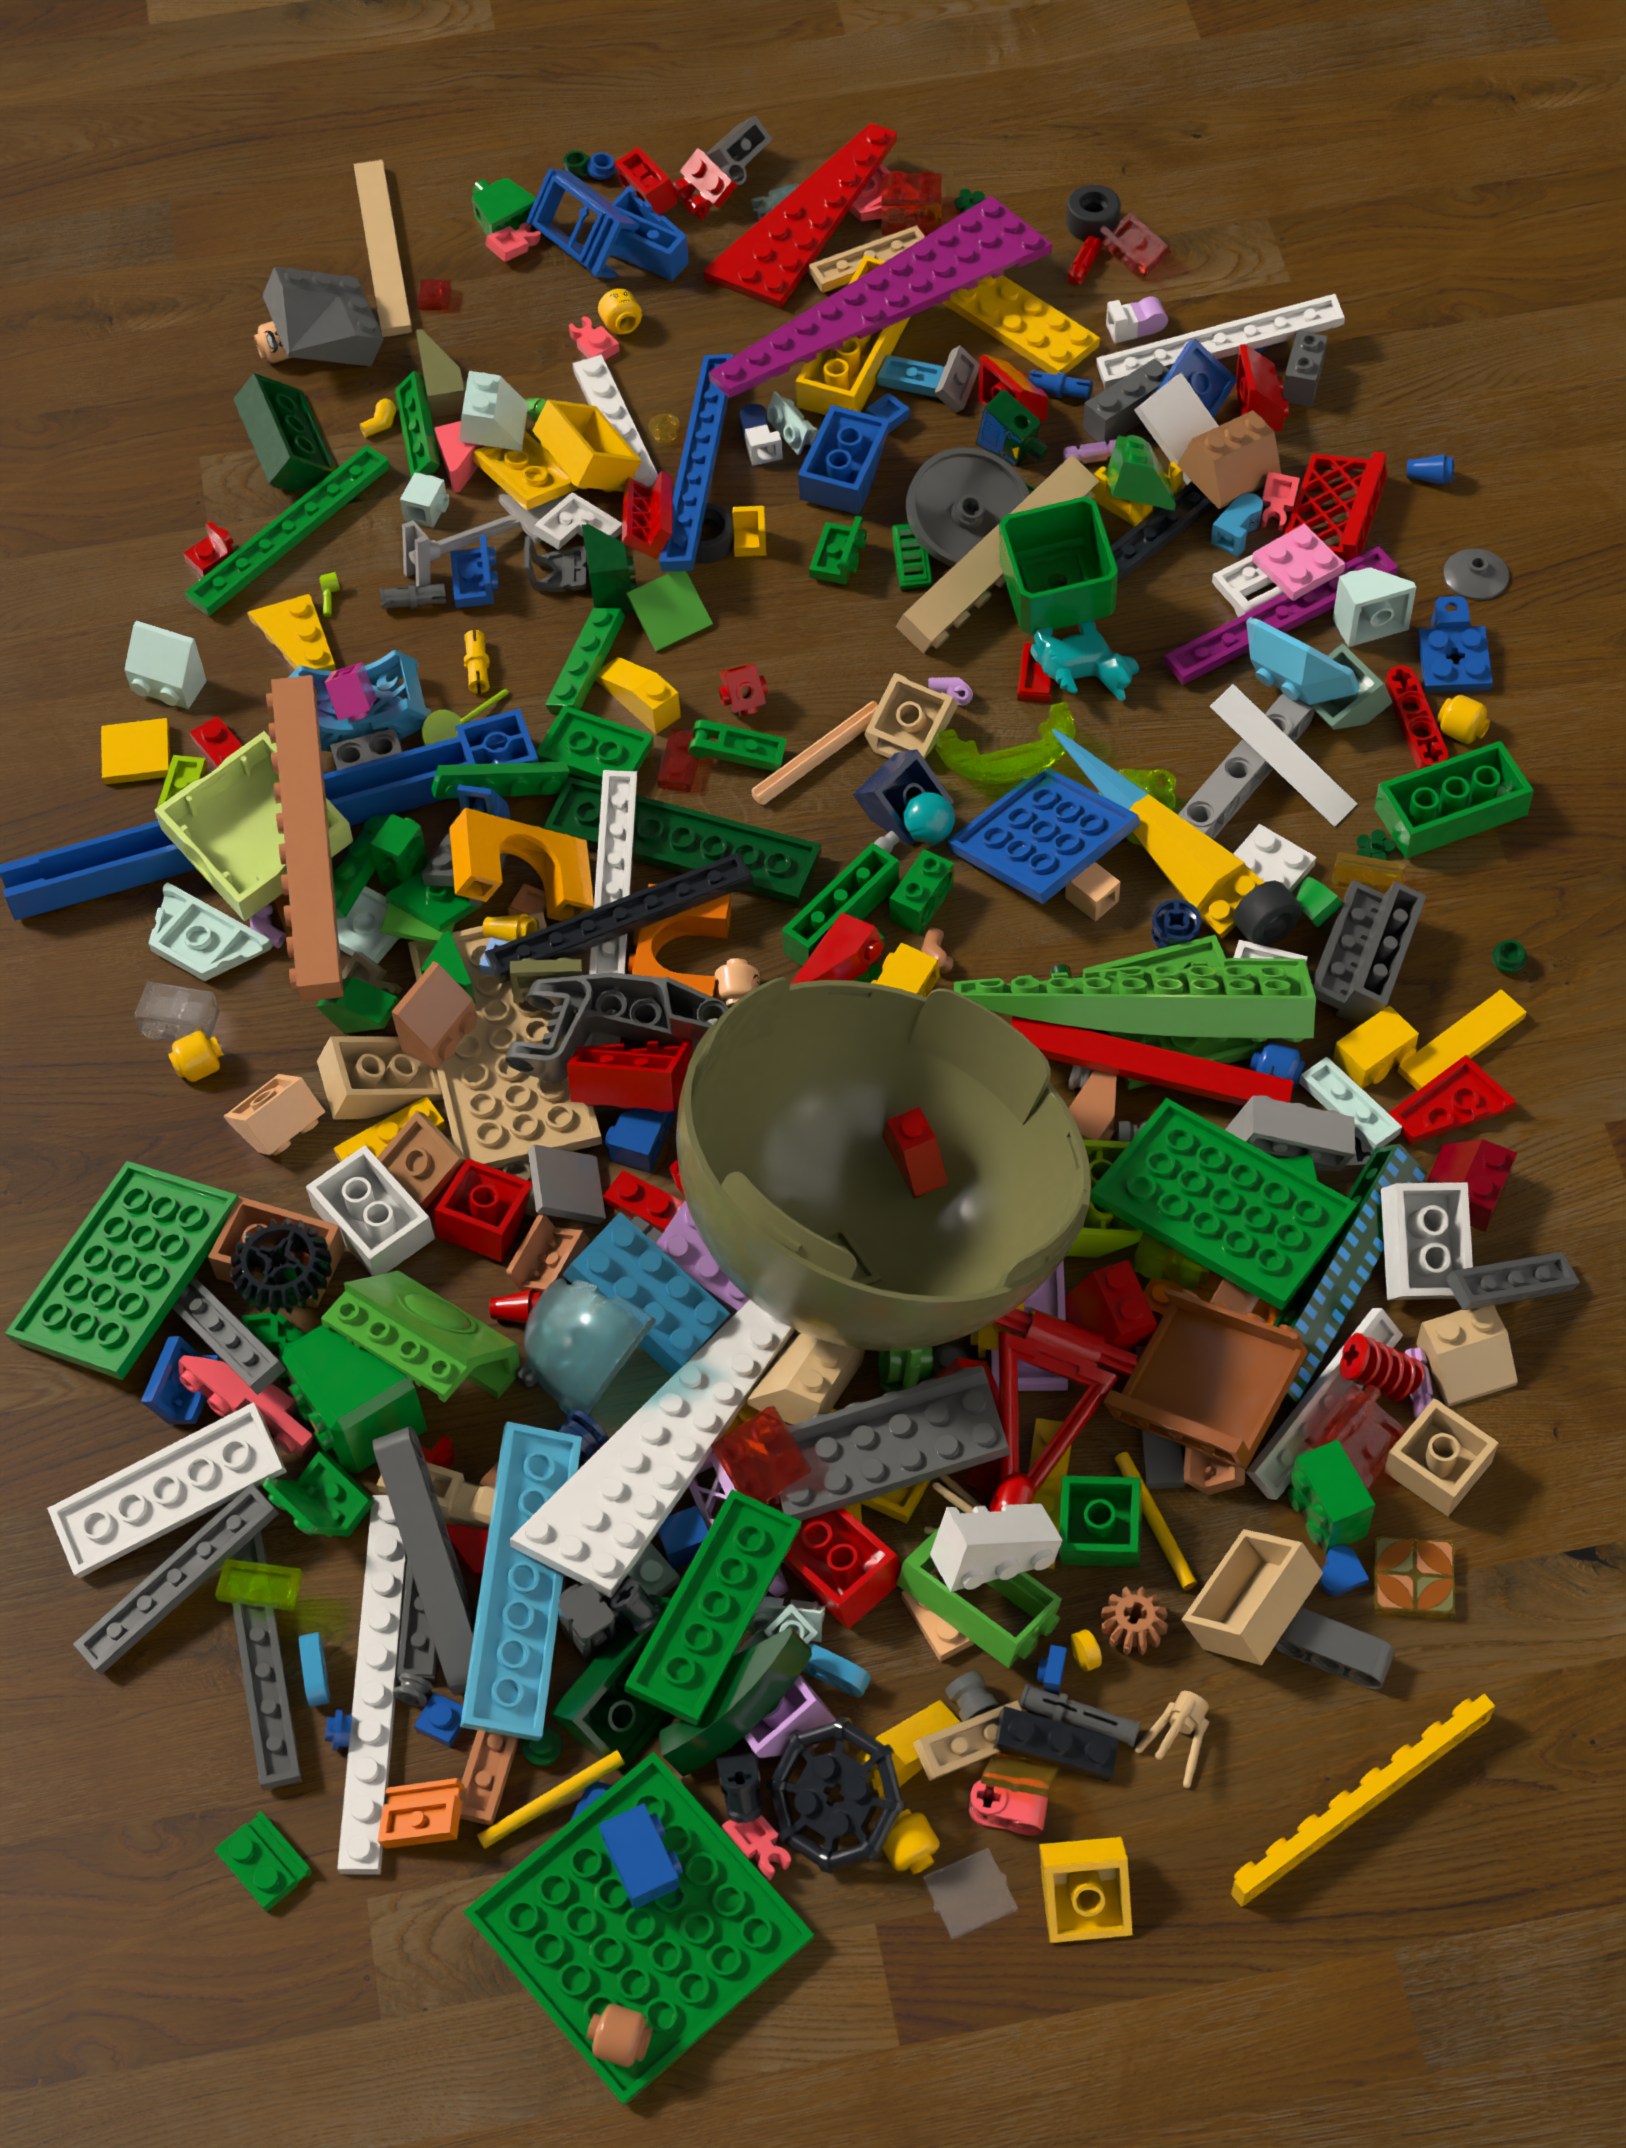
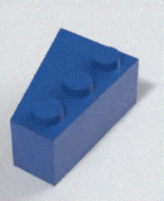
[612,185,689,281]

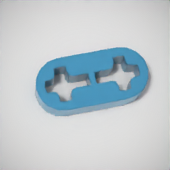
[299,1632,330,1707]
[803,1643,872,1698]

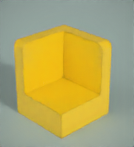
[732,506,767,557]

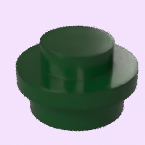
[1491,940,1527,974]
[522,1726,563,1767]

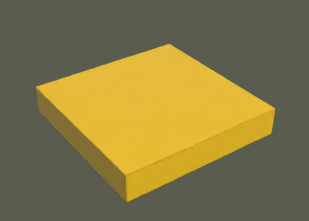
[101,718,170,785]

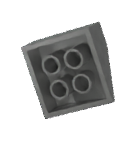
[262,267,384,367]

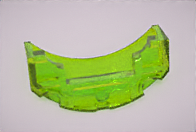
[935,701,1076,784]

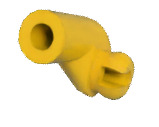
[359,399,396,438]

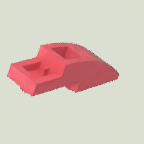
[179,1355,313,1459]

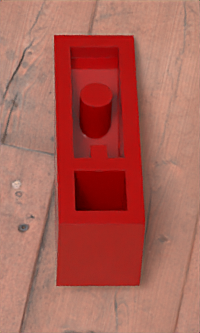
[790,913,884,984]

